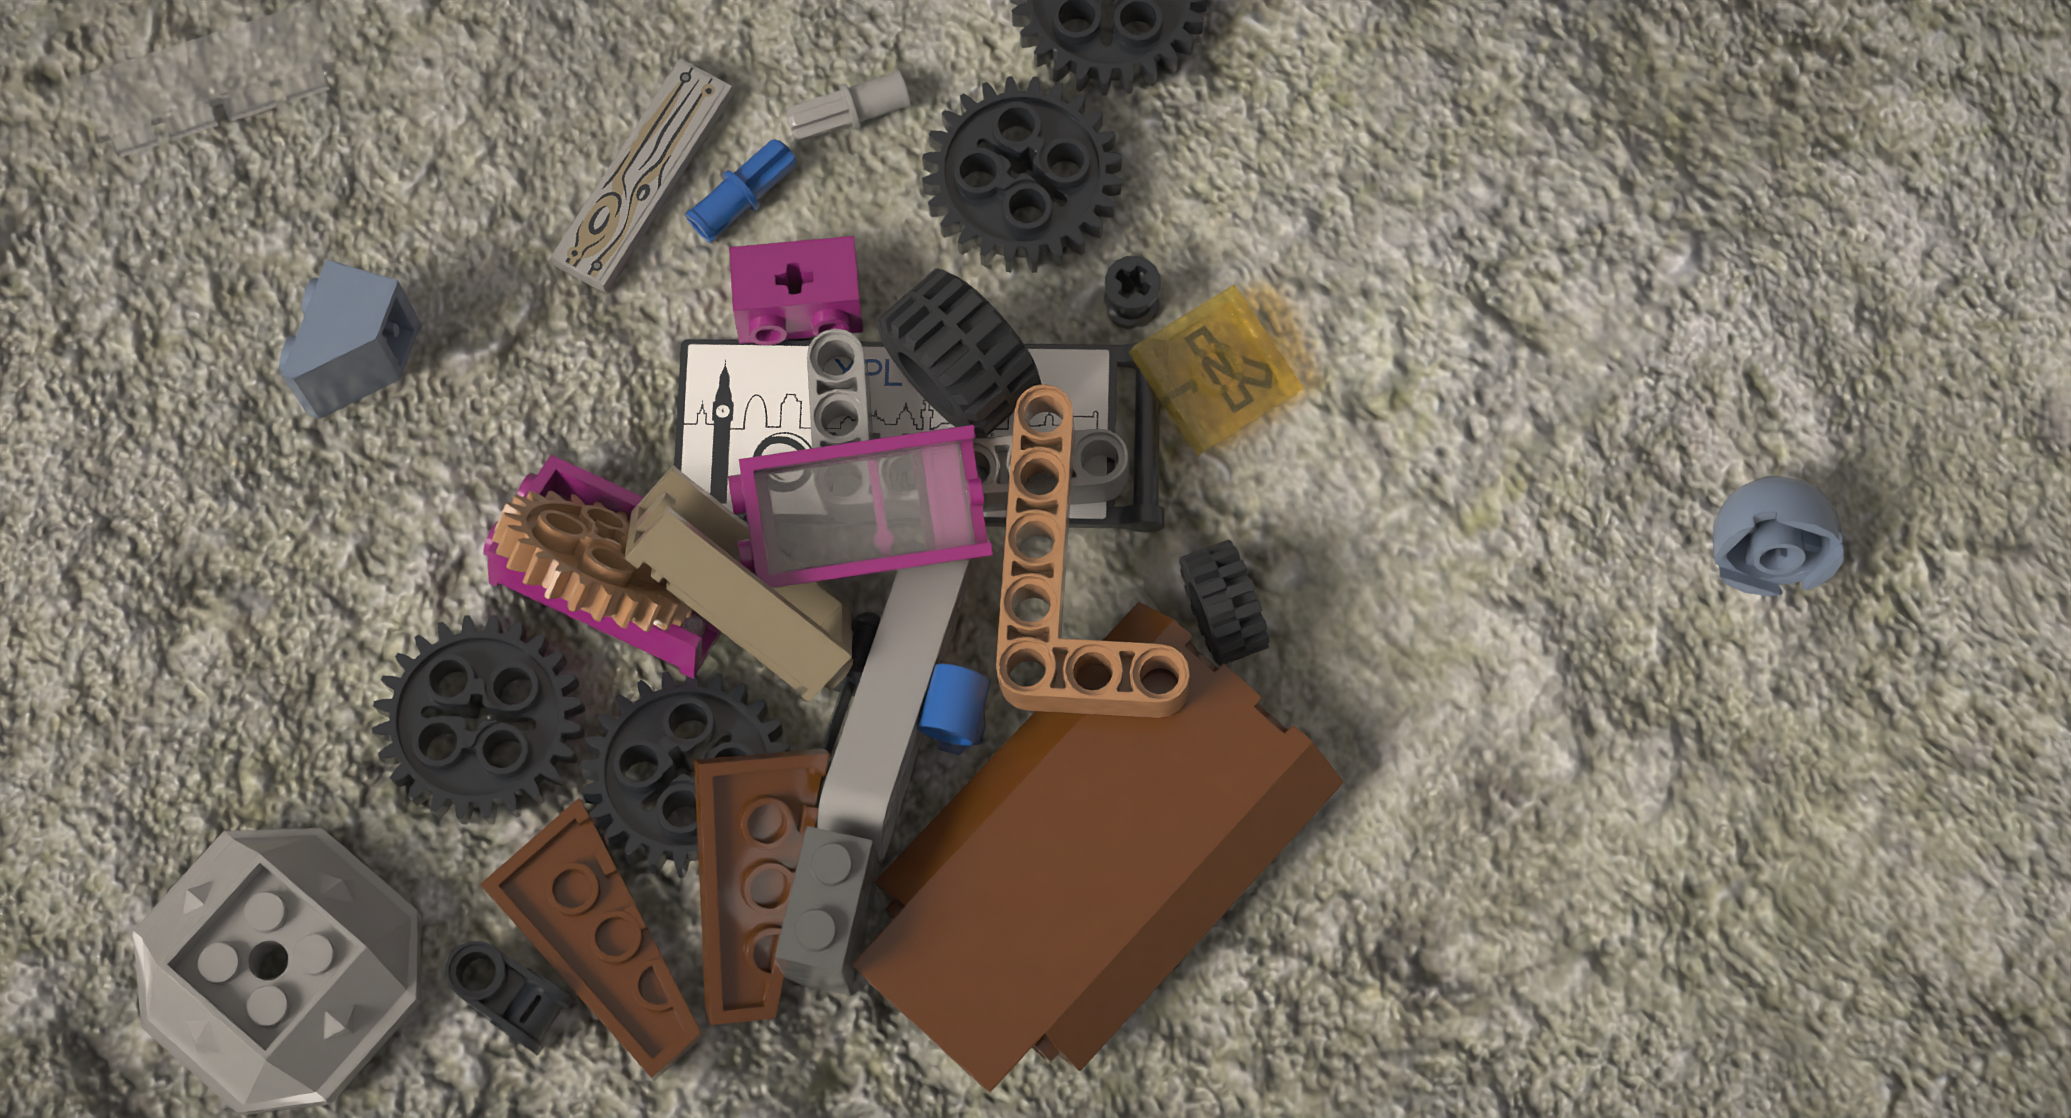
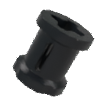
[1104,256,1161,329]

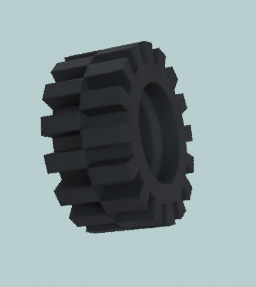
[1179,540,1270,666]

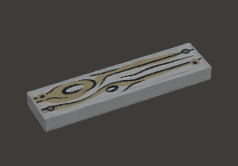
[550,58,734,294]

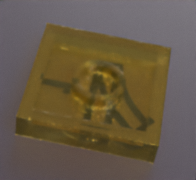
[1128,284,1304,457]

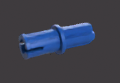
[684,139,797,244]

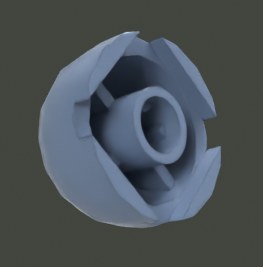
[1713,476,1844,596]

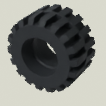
[877,268,1042,438]

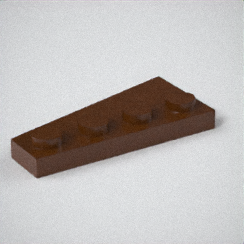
[694,749,830,1025]
[480,797,704,1081]

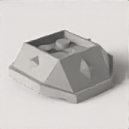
[133,828,422,1116]

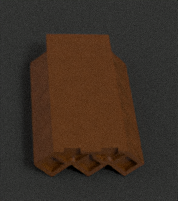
[851,602,1344,1093]

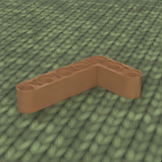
[996,384,1190,718]

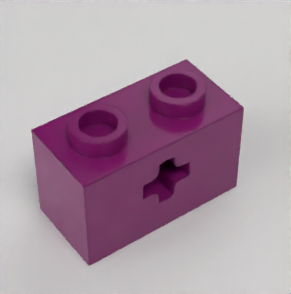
[729,236,863,345]

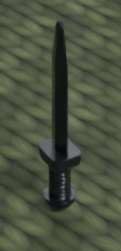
[819,612,882,788]

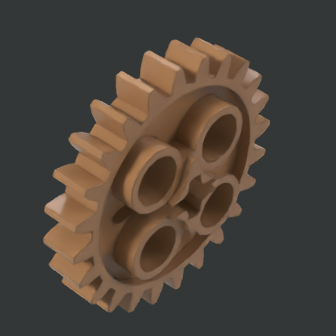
[492,491,693,632]

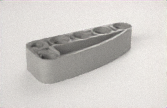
[818,540,973,863]

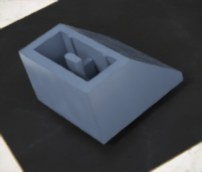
[279,259,421,419]

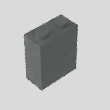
[775,826,881,996]

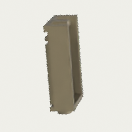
[624,465,853,702]

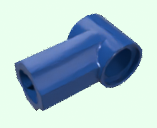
[917,664,991,756]

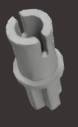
[786,70,911,141]

